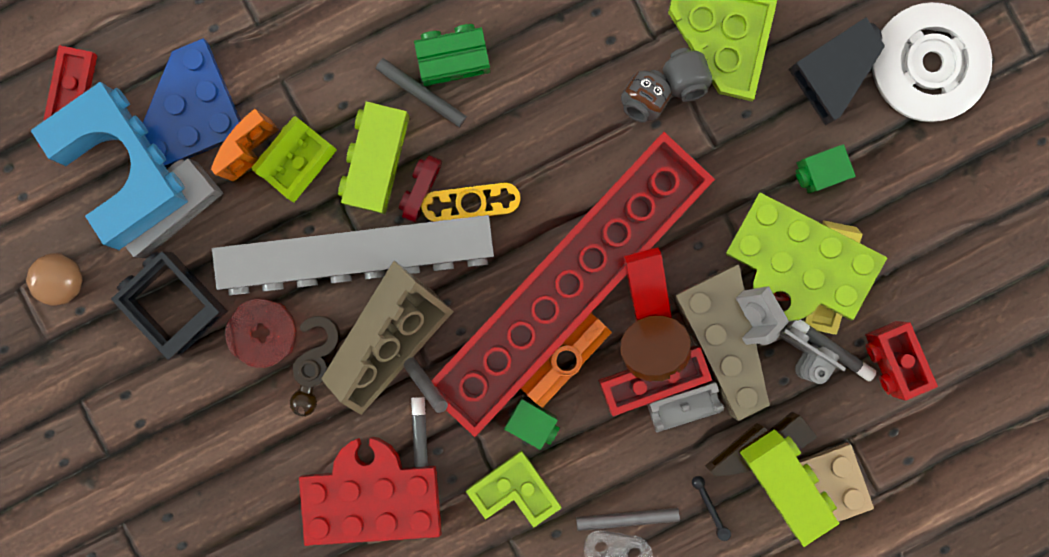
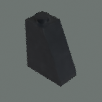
[789,17,885,125]

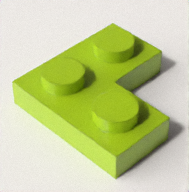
[466,450,562,528]

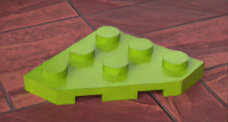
[668,0,777,102]

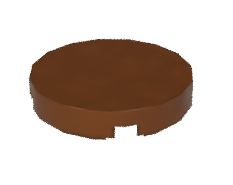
[620,316,691,381]

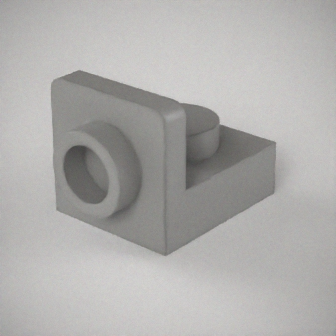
[736,286,789,345]

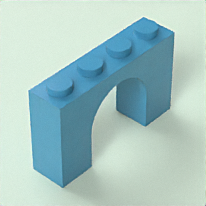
[31,82,188,250]

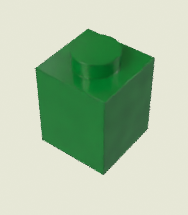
[796,144,856,194]
[504,396,560,450]

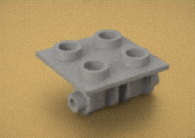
[779,326,846,384]

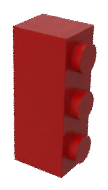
[598,345,712,416]

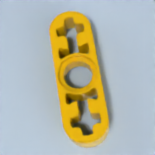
[421,183,520,222]

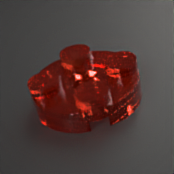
[225,299,297,368]

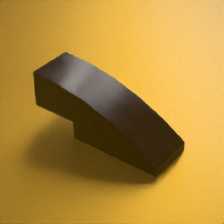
[705,412,817,477]

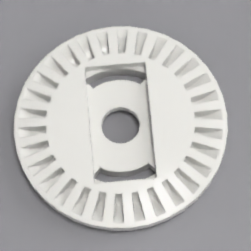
[872,2,992,122]

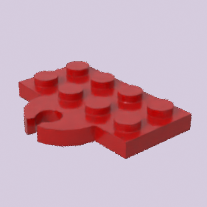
[299,437,442,546]

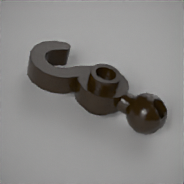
[290,316,340,417]

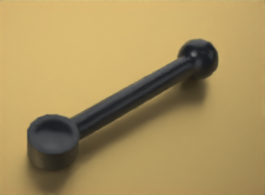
[692,476,731,541]

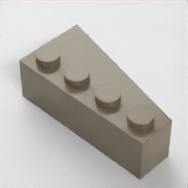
[321,261,454,415]
[671,264,770,421]

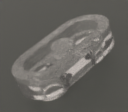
[584,530,653,557]

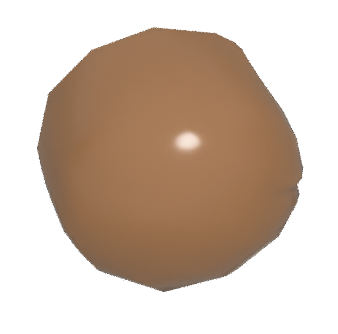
[26,253,83,306]

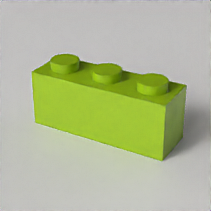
[338,101,410,215]
[740,429,840,547]

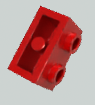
[865,321,938,401]

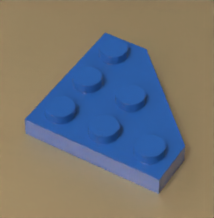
[143,38,241,168]

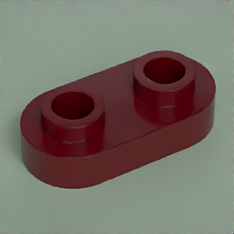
[399,155,442,223]

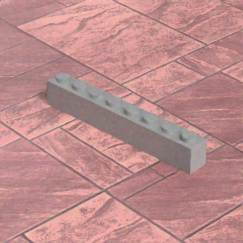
[212,215,495,296]

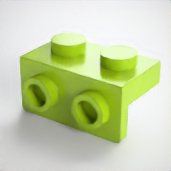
[252,116,337,203]

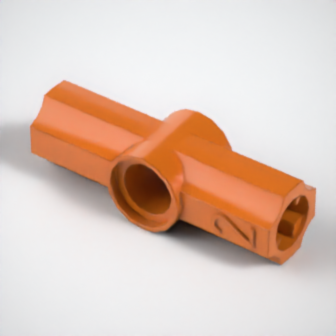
[521,313,612,408]

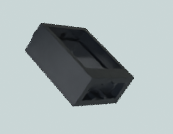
[111,251,228,360]

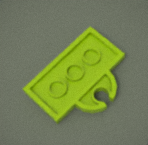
[726,193,887,322]

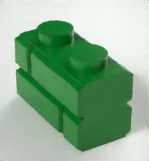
[414,24,491,86]

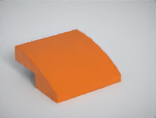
[211,109,279,182]

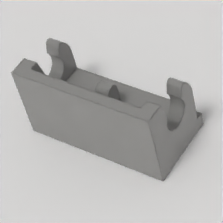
[647,381,724,433]

